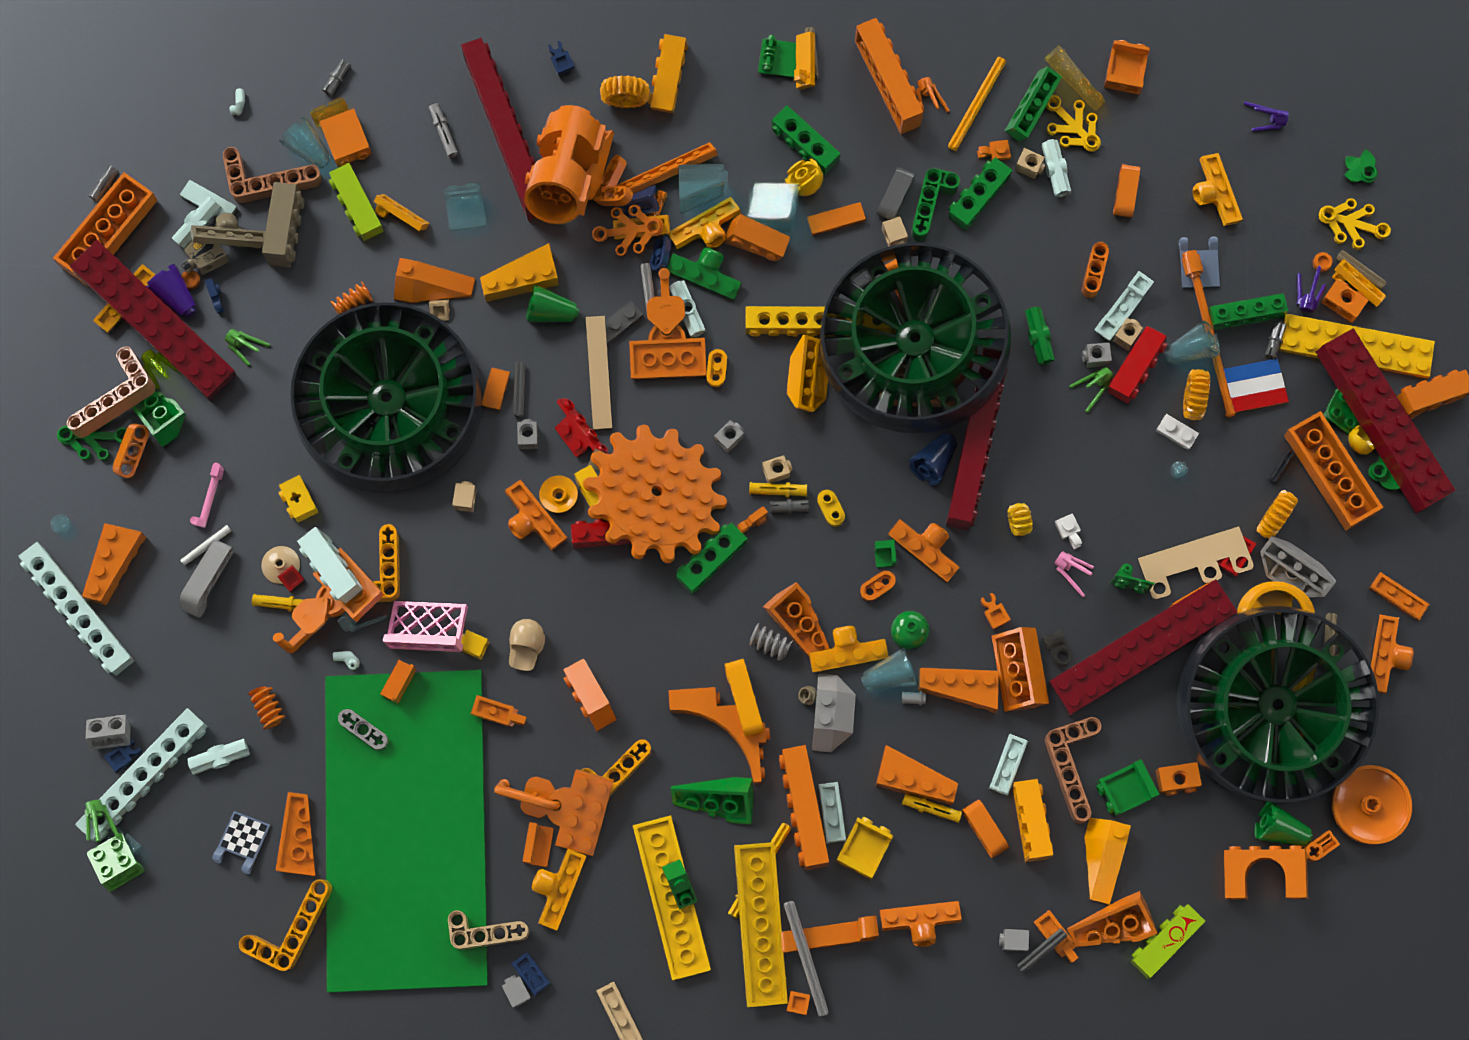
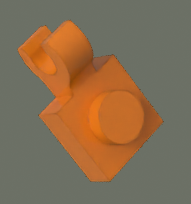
[977,140,1011,161]

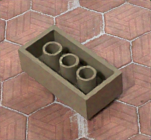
[262,182,304,268]

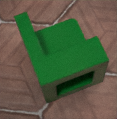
[874,540,897,568]

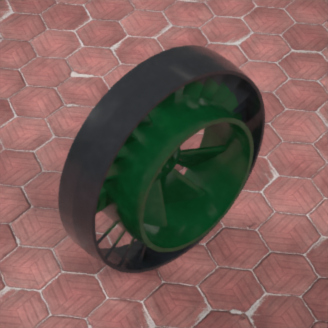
[820,243,1011,433]
[290,302,483,493]
[1177,606,1379,804]

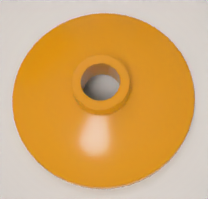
[539,475,578,513]

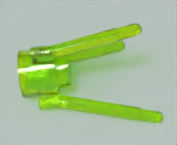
[141,349,181,389]

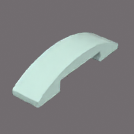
[1094,271,1154,341]

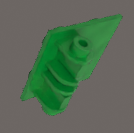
[758,35,796,77]
[1323,388,1359,435]
[1110,563,1155,594]

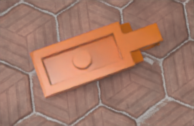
[470,695,526,727]
[1033,910,1079,963]

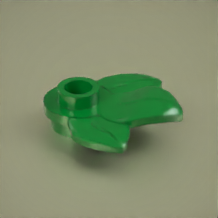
[1344,149,1378,183]
[1368,456,1400,490]

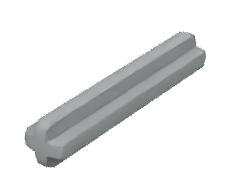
[640,263,655,311]

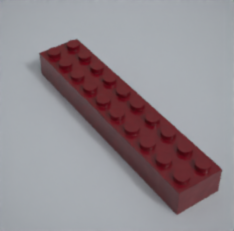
[461,37,536,220]
[70,240,236,401]
[1315,328,1456,513]
[946,337,1012,531]
[1049,579,1237,716]

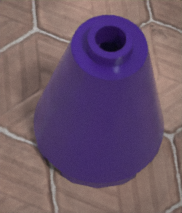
[146,264,196,317]

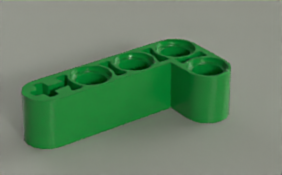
[911,168,960,242]

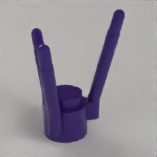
[1244,102,1288,132]
[1296,266,1326,313]

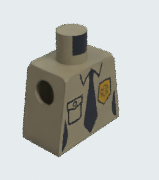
[181,242,229,275]

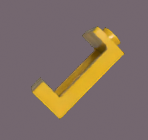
[836,817,893,880]

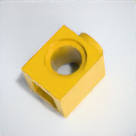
[461,630,489,660]

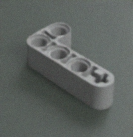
[180,540,234,618]

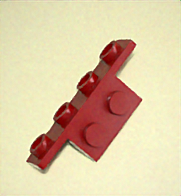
[554,398,609,457]

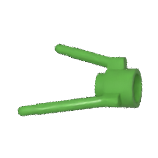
[225,329,270,366]
[1069,367,1114,413]
[84,800,120,842]

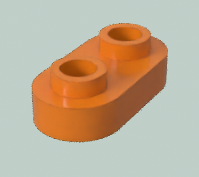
[860,571,896,602]

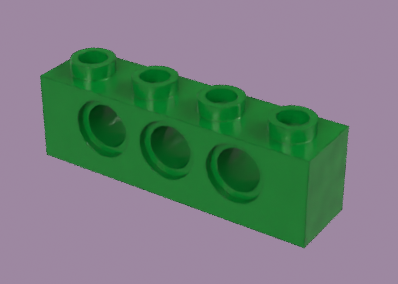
[1004,66,1062,141]
[771,105,841,175]
[948,157,1013,231]
[1209,293,1288,330]
[676,522,748,595]

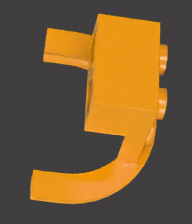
[1237,581,1315,620]

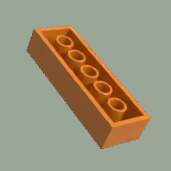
[855,18,925,134]
[53,172,158,286]
[1284,411,1384,531]
[779,745,829,871]

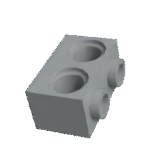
[86,715,130,750]

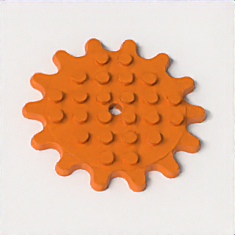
[583,424,727,563]

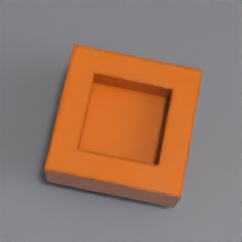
[787,991,810,1015]

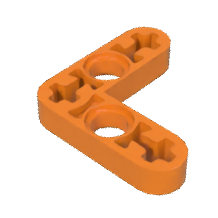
[593,155,633,206]

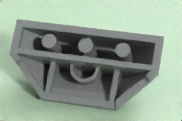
[1260,536,1336,598]
[812,674,856,753]

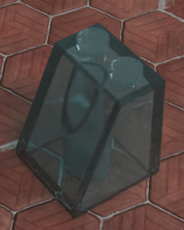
[679,164,728,214]
[745,183,799,232]

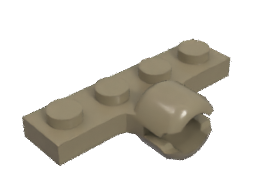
[190,213,266,248]

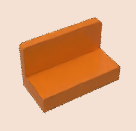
[380,660,417,704]
[522,822,554,867]

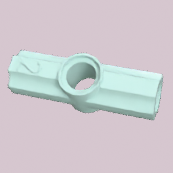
[1041,139,1071,197]
[172,196,222,249]
[669,281,706,338]
[188,739,250,775]

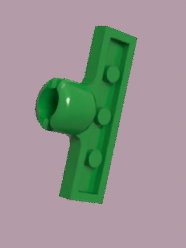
[666,248,742,300]

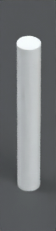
[180,525,231,566]

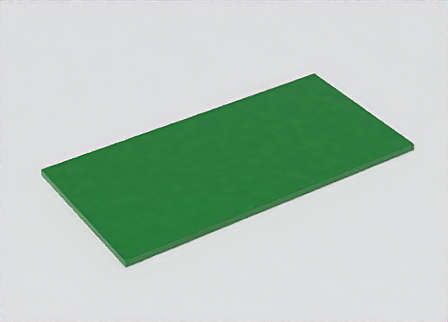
[325,670,488,993]

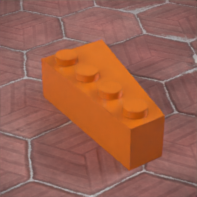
[1397,370,1469,418]
[82,523,147,606]
[918,668,998,713]
[876,745,958,805]

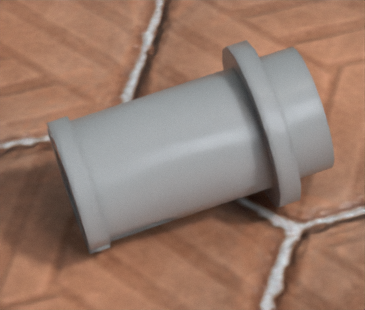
[902,691,926,706]

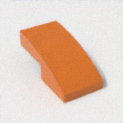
[482,367,510,410]

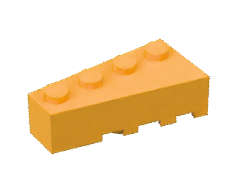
[1012,779,1053,863]

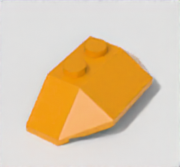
[787,335,828,412]

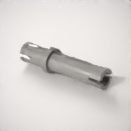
[428,103,459,158]

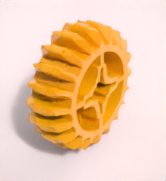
[600,75,650,109]
[1183,369,1210,420]
[1257,490,1298,539]

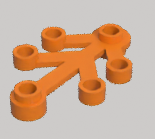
[592,205,664,256]

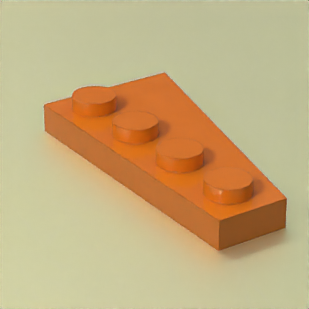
[275,792,315,876]

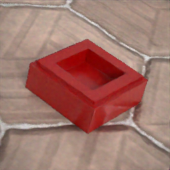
[277,565,305,592]

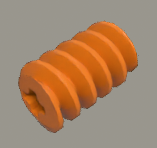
[330,281,373,315]
[248,686,285,730]

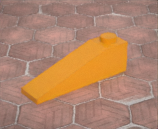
[1084,818,1131,905]

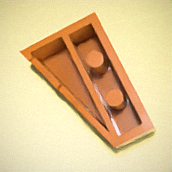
[563,659,617,731]

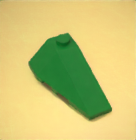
[671,777,754,824]

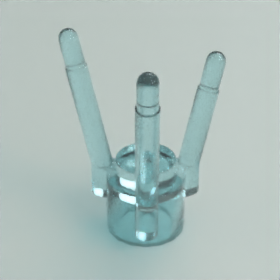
[337,612,388,633]

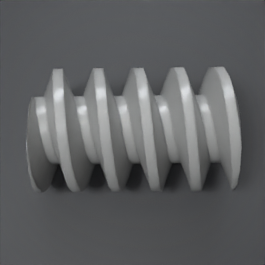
[750,623,793,661]

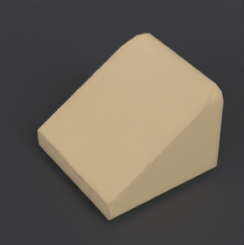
[429,299,449,321]

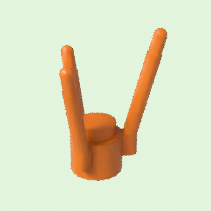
[916,77,950,113]

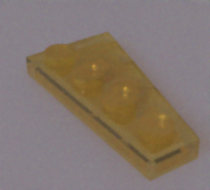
[1044,45,1106,111]

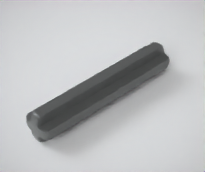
[513,362,526,417]
[1017,928,1068,973]

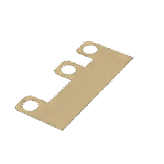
[1138,527,1254,599]

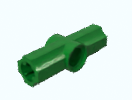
[1025,307,1055,365]

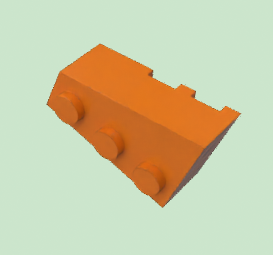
[724,214,790,261]

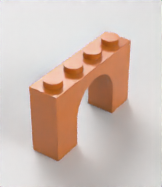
[1224,846,1308,900]

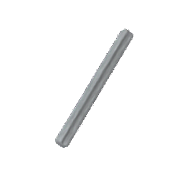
[784,901,829,1016]

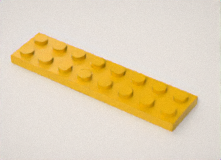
[1279,314,1435,379]
[633,815,711,981]
[734,842,788,1007]

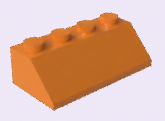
[992,627,1049,712]

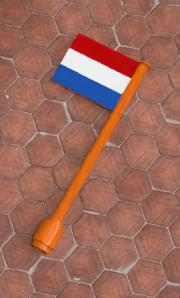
[1181,250,1289,418]

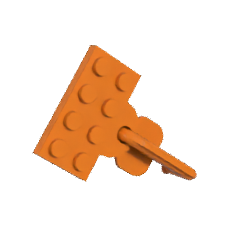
[629,268,707,380]
[273,547,385,653]
[494,769,614,856]

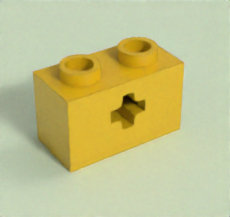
[278,475,319,522]

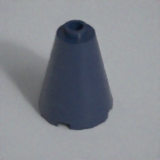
[908,433,957,485]

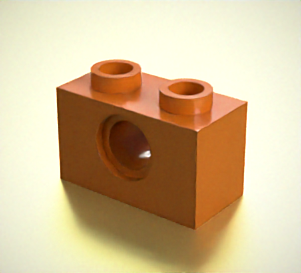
[1321,280,1368,323]
[1155,762,1202,796]

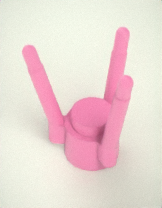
[1054,551,1094,597]

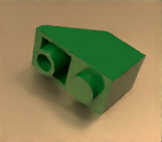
[662,859,697,910]

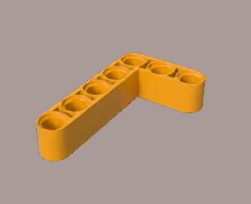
[239,880,332,971]

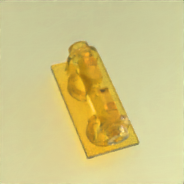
[310,97,349,127]

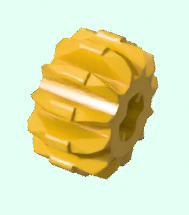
[1007,503,1033,536]

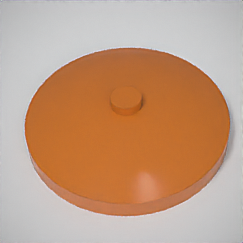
[1331,765,1412,845]

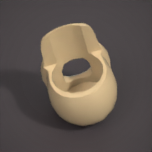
[509,619,545,671]

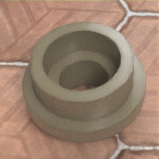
[798,686,817,705]

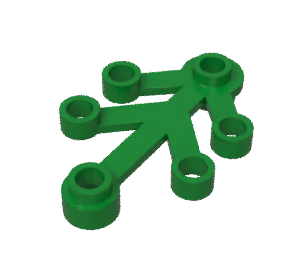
[57,420,127,461]

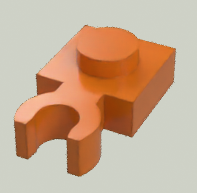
[737,506,768,533]
[980,593,1011,630]

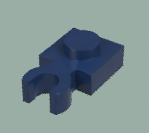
[548,41,575,76]
[205,278,224,314]
[104,739,142,773]

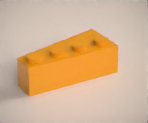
[648,34,688,114]
[480,243,559,302]

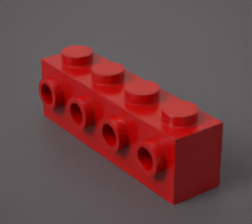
[1109,326,1168,404]
[571,519,631,548]

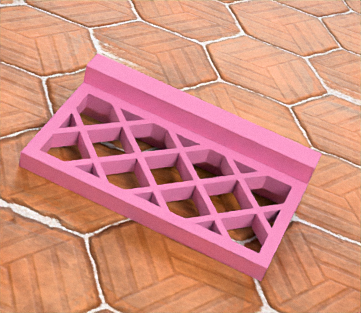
[383,601,468,652]

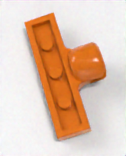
[505,480,567,551]
[888,519,960,582]
[1371,615,1414,694]
[880,901,962,947]

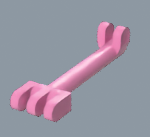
[190,463,224,528]

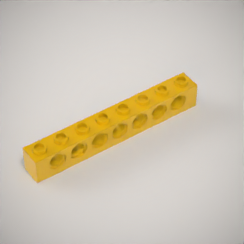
[745,306,896,337]

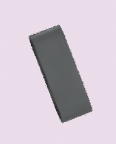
[877,167,915,220]

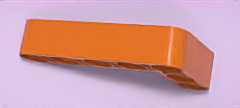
[781,916,879,953]

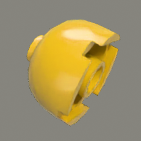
[785,159,823,196]

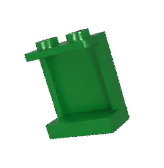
[1096,759,1159,817]

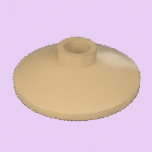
[261,546,300,584]

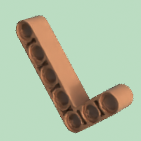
[223,147,322,203]
[67,346,155,438]
[1045,717,1102,824]

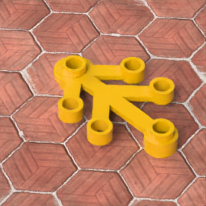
[1046,95,1101,152]
[1318,198,1391,250]

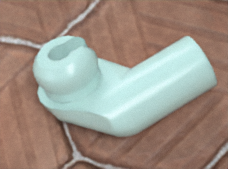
[230,88,245,116]
[333,651,360,670]

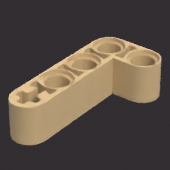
[448,910,530,950]

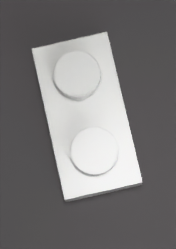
[1156,414,1199,450]

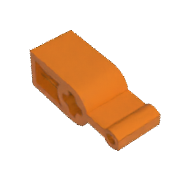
[1303,830,1340,862]

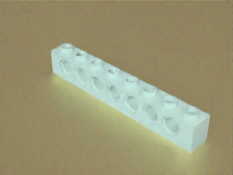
[19,542,134,676]
[75,708,208,842]

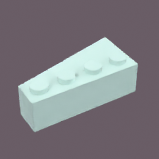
[297,527,363,604]

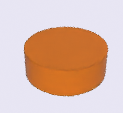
[1313,252,1333,272]
[181,270,201,290]

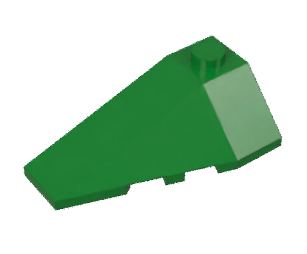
[132,391,186,447]

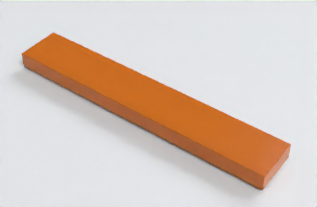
[617,143,718,194]

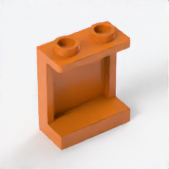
[1104,40,1150,95]
[319,108,372,166]

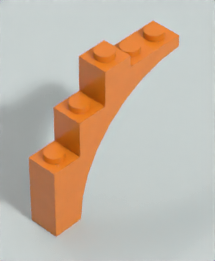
[668,687,770,785]

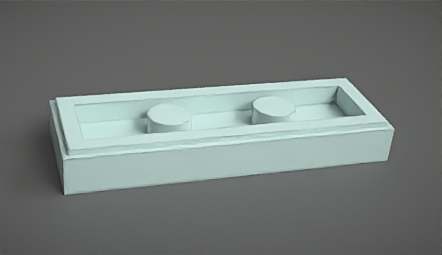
[180,180,238,217]
[989,734,1028,796]
[818,782,846,844]

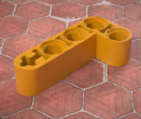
[373,524,400,602]
[724,659,764,737]
[582,739,651,798]

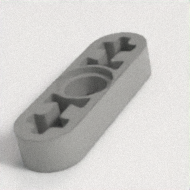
[338,709,388,751]

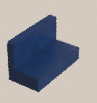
[619,186,660,219]

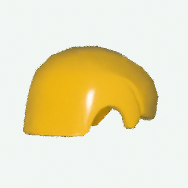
[1348,425,1375,455]

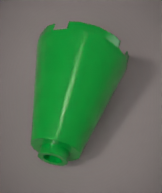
[526,285,579,322]
[1254,803,1313,846]

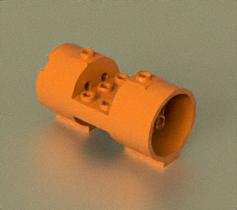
[524,105,606,224]

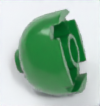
[891,611,929,650]

